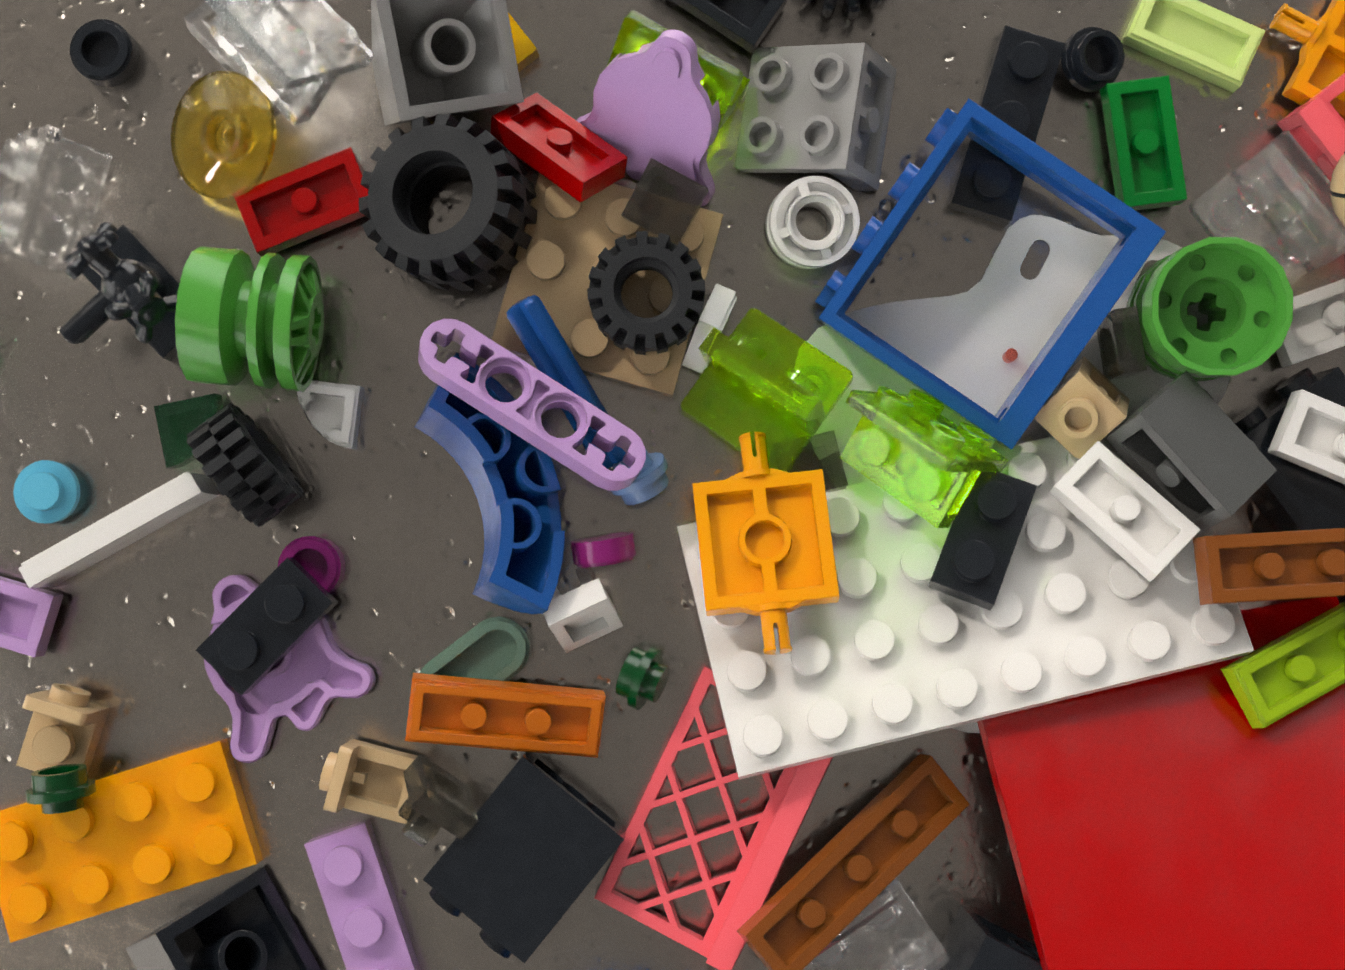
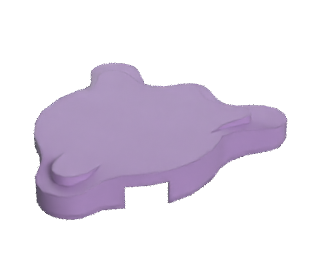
[576,30,721,207]
[204,575,376,763]

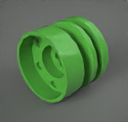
[1126,237,1293,381]
[175,246,324,392]

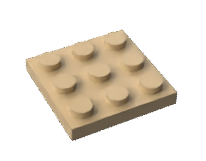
[492,173,724,398]

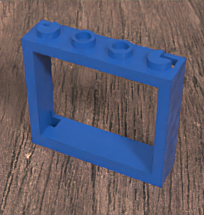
[815,98,1166,450]

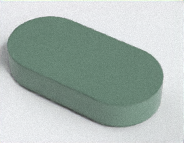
[419,616,532,681]

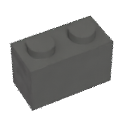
[1105,371,1277,536]

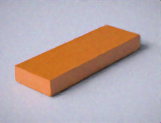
[405,673,606,758]

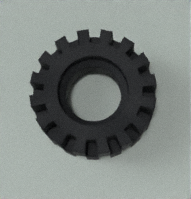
[587,231,706,355]
[187,403,304,527]

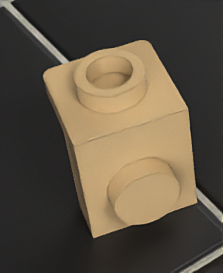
[319,739,426,824]

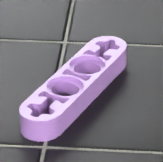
[418,319,646,491]

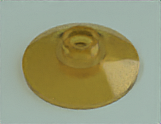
[171,71,277,200]

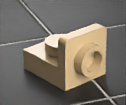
[1035,357,1130,459]
[16,683,109,774]

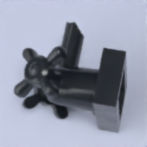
[60,222,180,361]

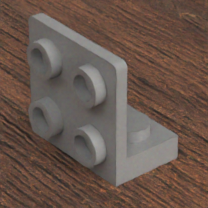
[735,43,897,191]

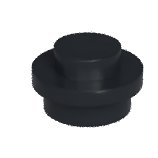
[1061,27,1125,92]

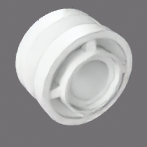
[765,176,860,269]

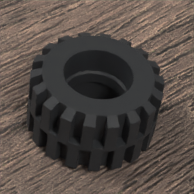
[359,114,538,291]

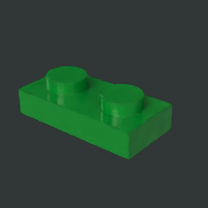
[1100,75,1188,211]

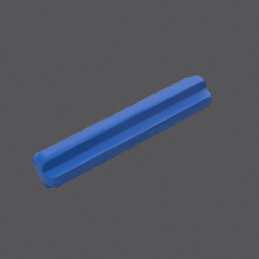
[507,295,626,469]

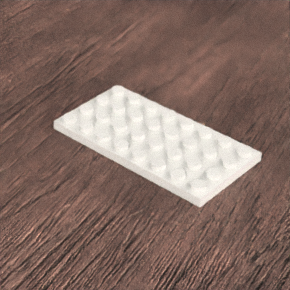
[677,418,1254,780]

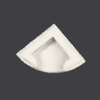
[682,283,737,374]
[297,380,364,450]

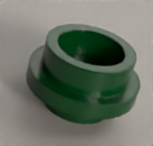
[616,647,670,710]
[25,764,96,814]

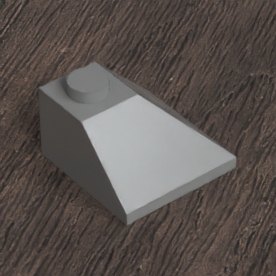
[371,0,524,126]

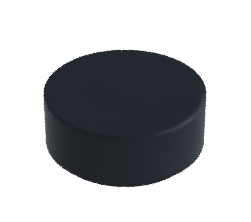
[70,19,140,87]

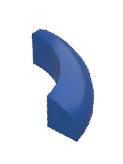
[414,352,565,615]

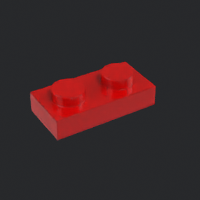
[490,93,628,203]
[233,147,368,257]

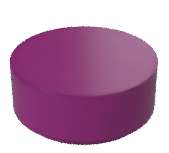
[570,532,637,568]
[278,536,346,594]

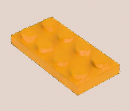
[0,738,263,943]

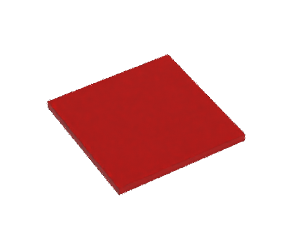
[977,597,1345,970]

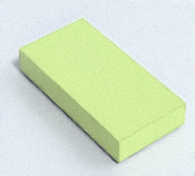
[1121,0,1265,93]

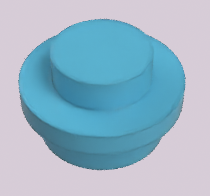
[13,460,80,524]

